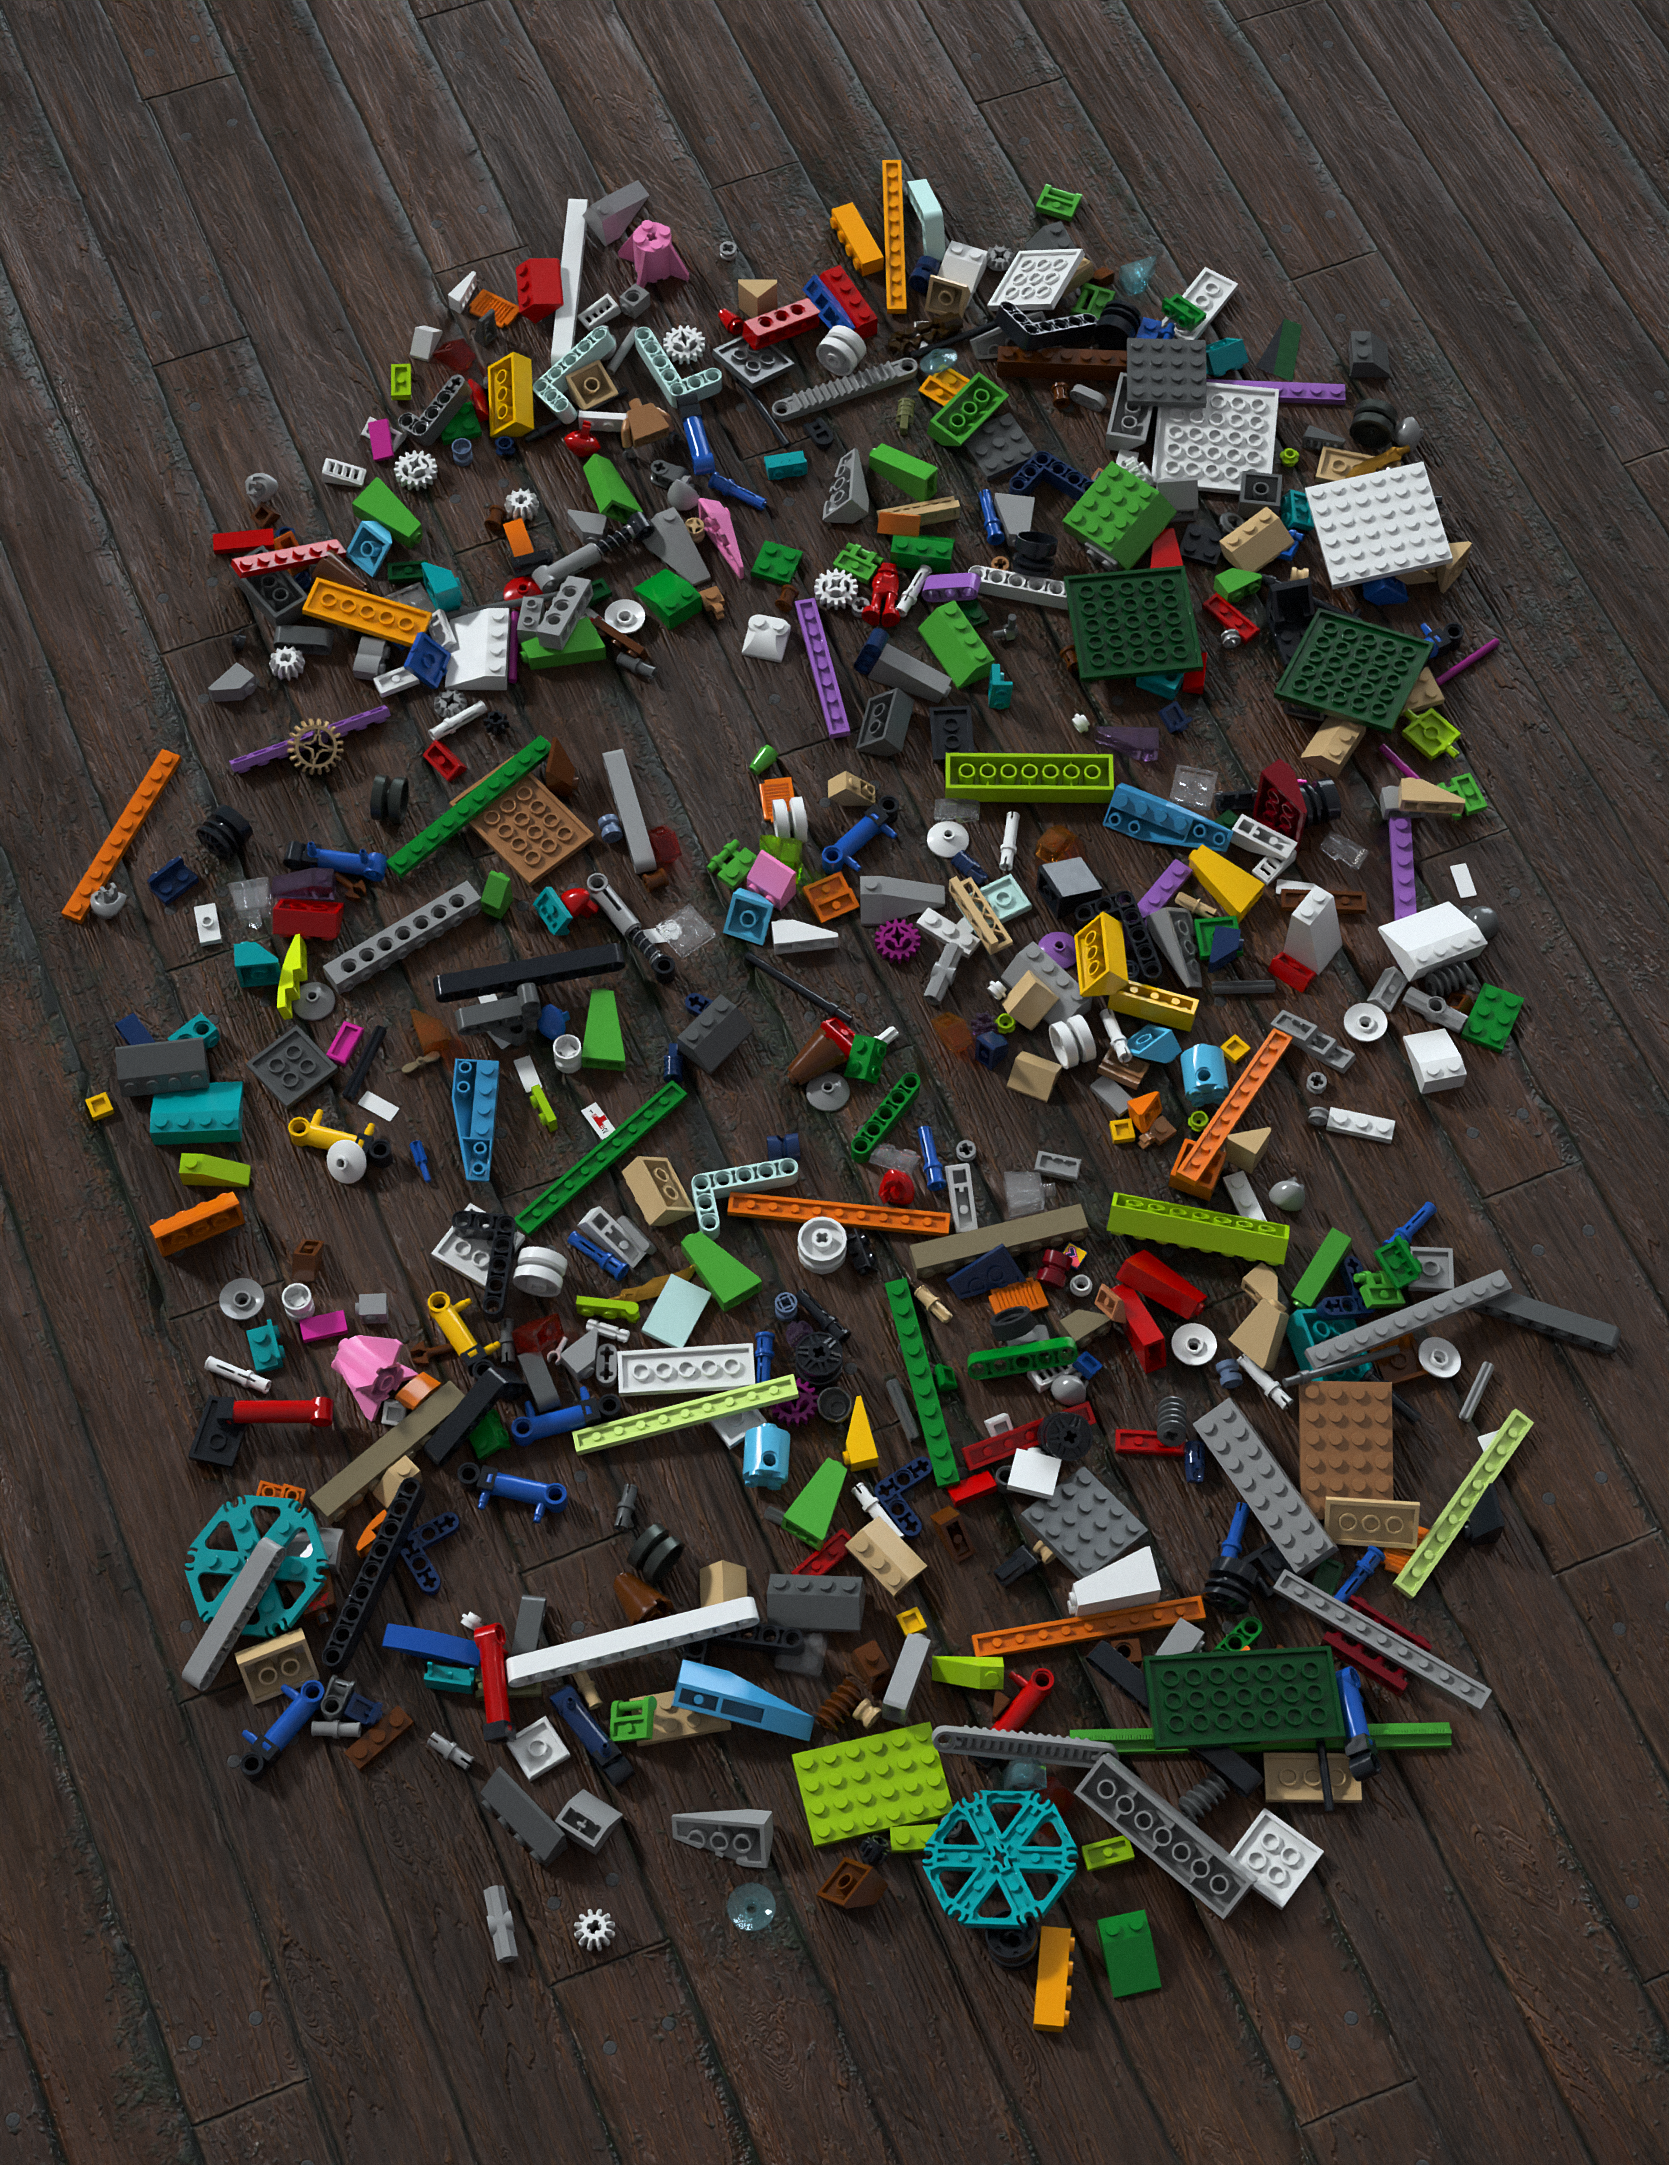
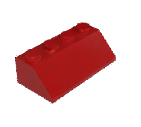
[808,265,878,340]

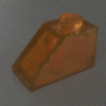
[1035,825,1077,863]
[410,1009,451,1056]
[930,1012,973,1052]

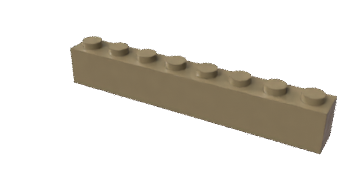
[909,1204,1088,1278]
[310,1381,465,1525]

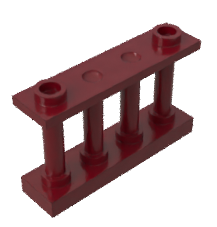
[1320,1595,1432,1698]

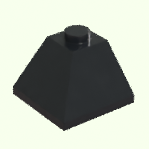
[1463,1483,1505,1546]

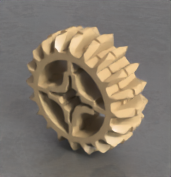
[287,719,344,775]

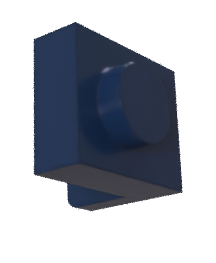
[1158,701,1193,733]
[342,1692,383,1728]

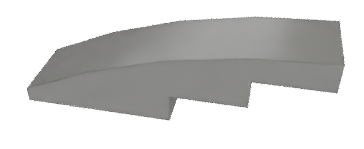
[1270,1010,1356,1074]

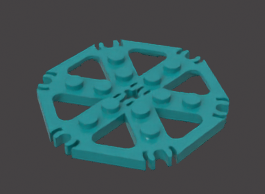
[185,1495,329,1638]
[922,1790,1078,1929]

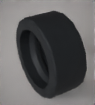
[990,1306,1035,1341]

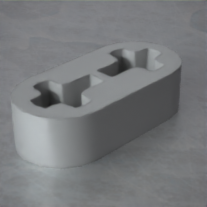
[1070,384,1107,412]
[596,1344,618,1388]

